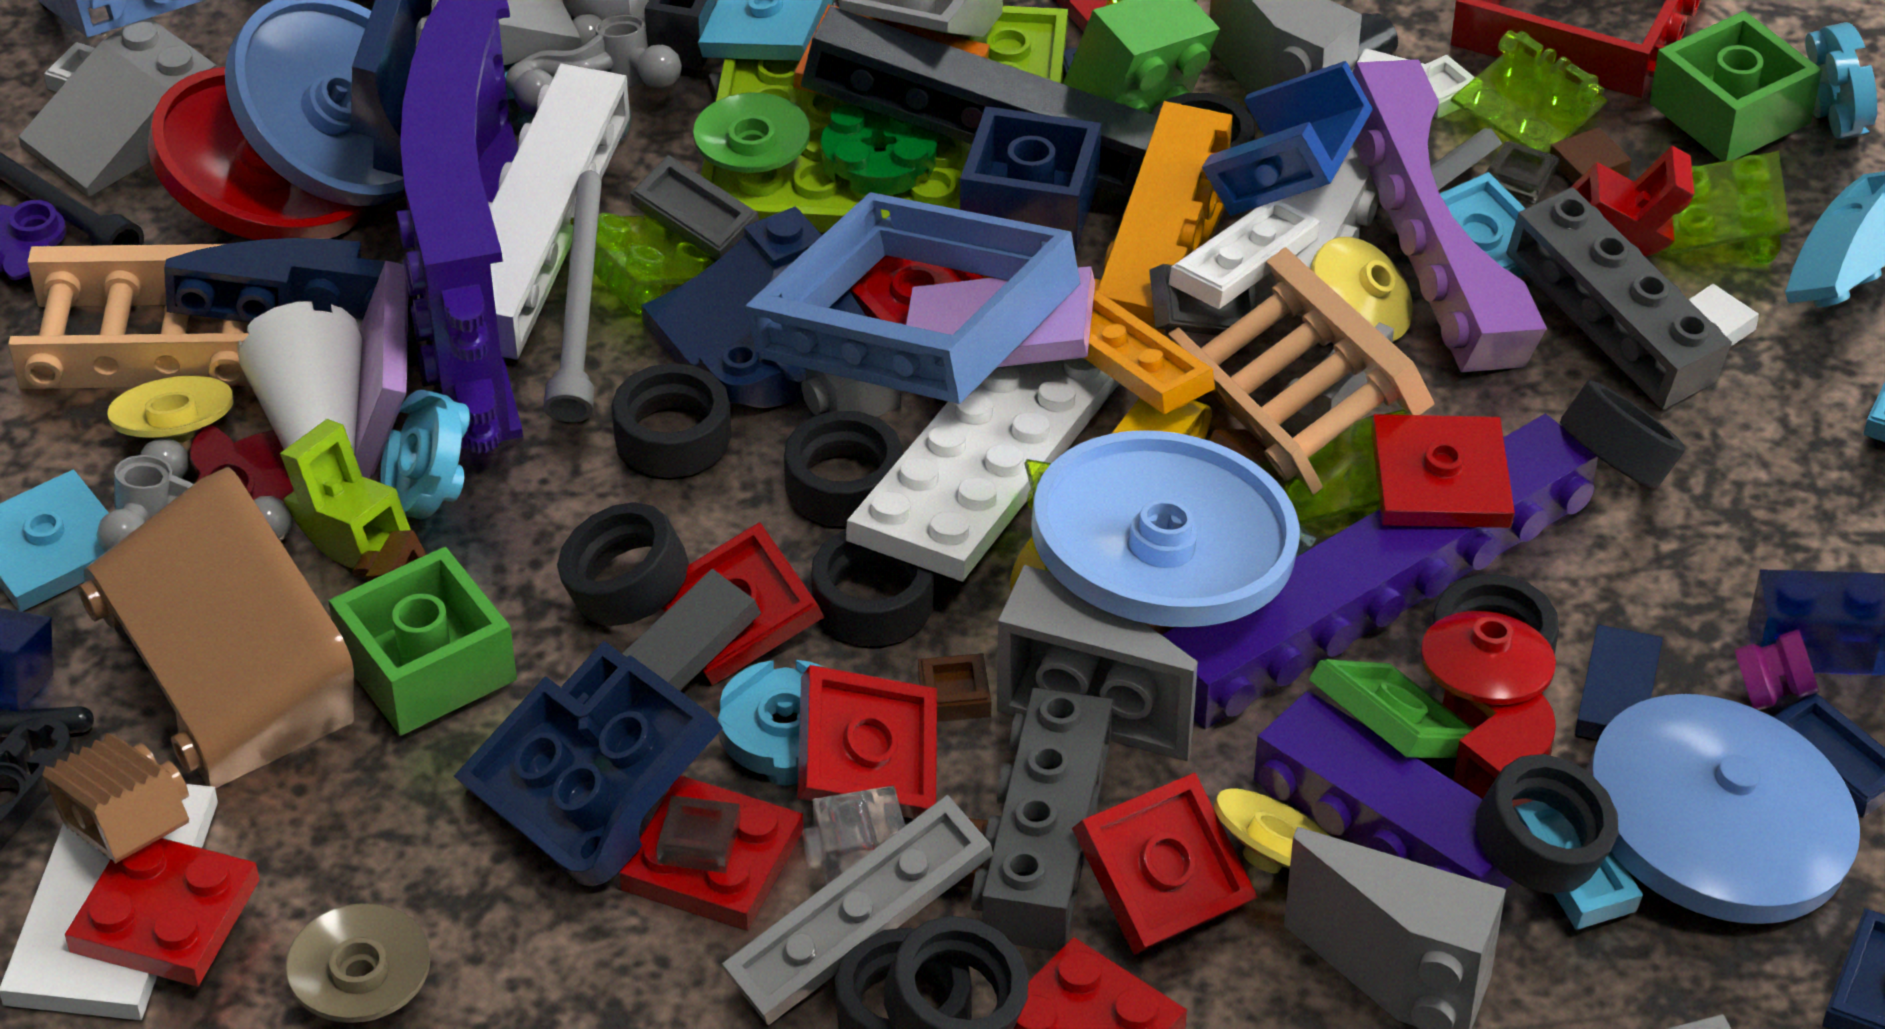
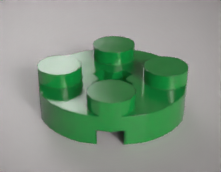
[821,104,937,195]

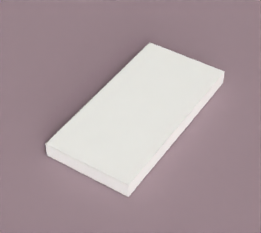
[0,784,218,1020]

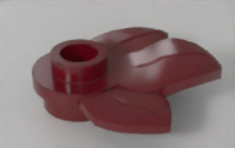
[190,425,294,503]

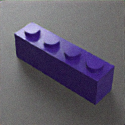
[1253,690,1530,889]

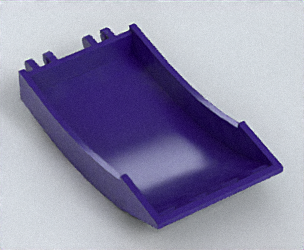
[396,0,523,454]

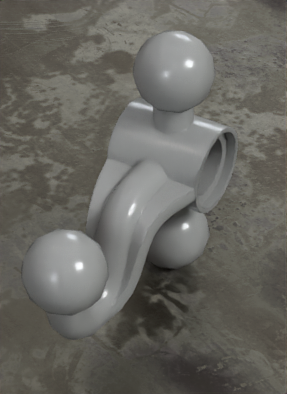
[506,14,682,114]
[96,438,293,552]

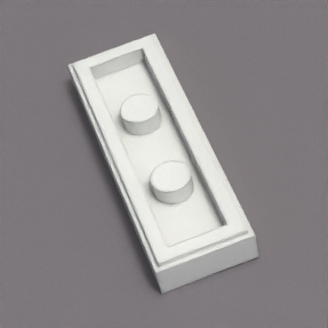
[1168,200,1321,309]

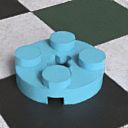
[1805,22,1877,139]
[381,390,470,519]
[718,660,823,786]

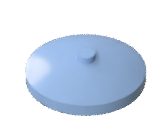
[1031,431,1300,627]

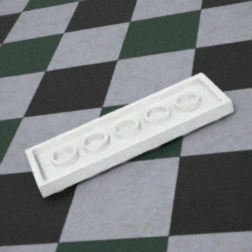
[846,358,1119,582]

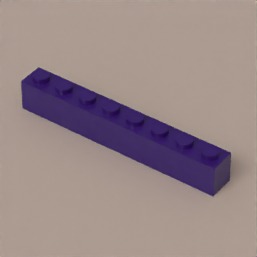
[1162,413,1598,730]

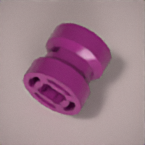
[1734,629,1819,710]

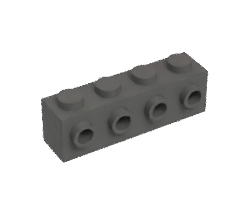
[1506,187,1732,410]
[971,687,1113,952]

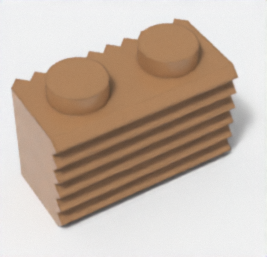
[42,733,189,863]

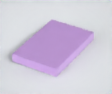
[354,261,408,479]
[906,266,1095,367]

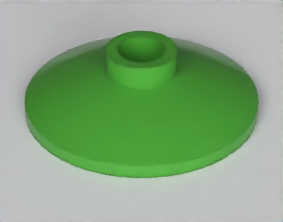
[693,93,810,173]

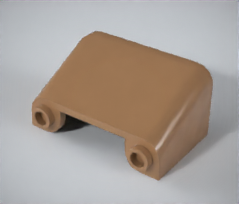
[78,467,354,789]

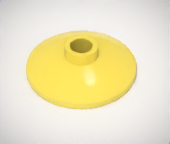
[1311,237,1413,343]
[107,376,233,443]
[1213,788,1330,873]

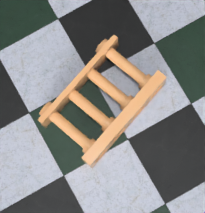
[8,244,251,389]
[1168,247,1435,495]

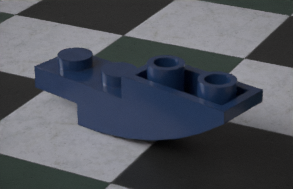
[164,238,417,325]

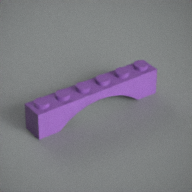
[1352,59,1547,372]

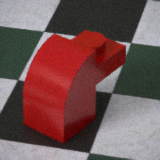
[1570,145,1695,257]
[1443,690,1556,808]

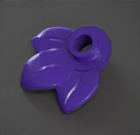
[0,200,66,281]

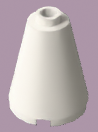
[237,302,362,453]

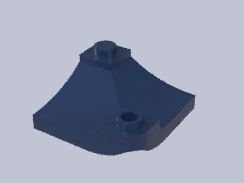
[351,0,436,177]
[641,206,866,408]
[454,640,723,886]

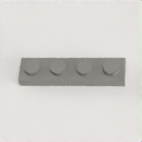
[722,795,993,1025]

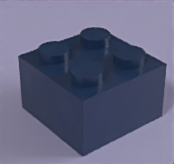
[960,106,1101,252]

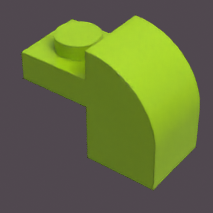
[280,419,411,569]

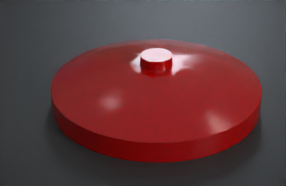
[147,67,372,240]

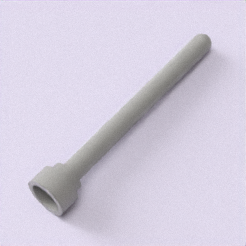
[543,170,602,423]

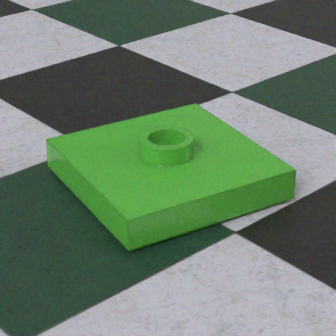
[1308,659,1474,758]

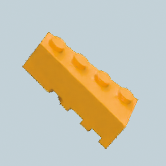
[1094,101,1232,339]

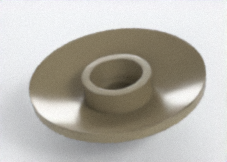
[286,903,430,1023]

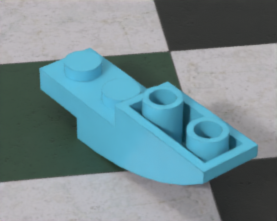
[1785,171,1885,307]

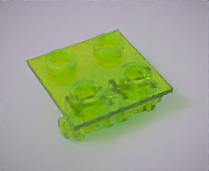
[1451,30,1608,160]
[1670,151,1791,264]
[570,213,714,314]
[1284,409,1408,526]

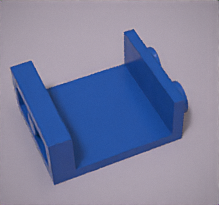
[1202,61,1373,216]

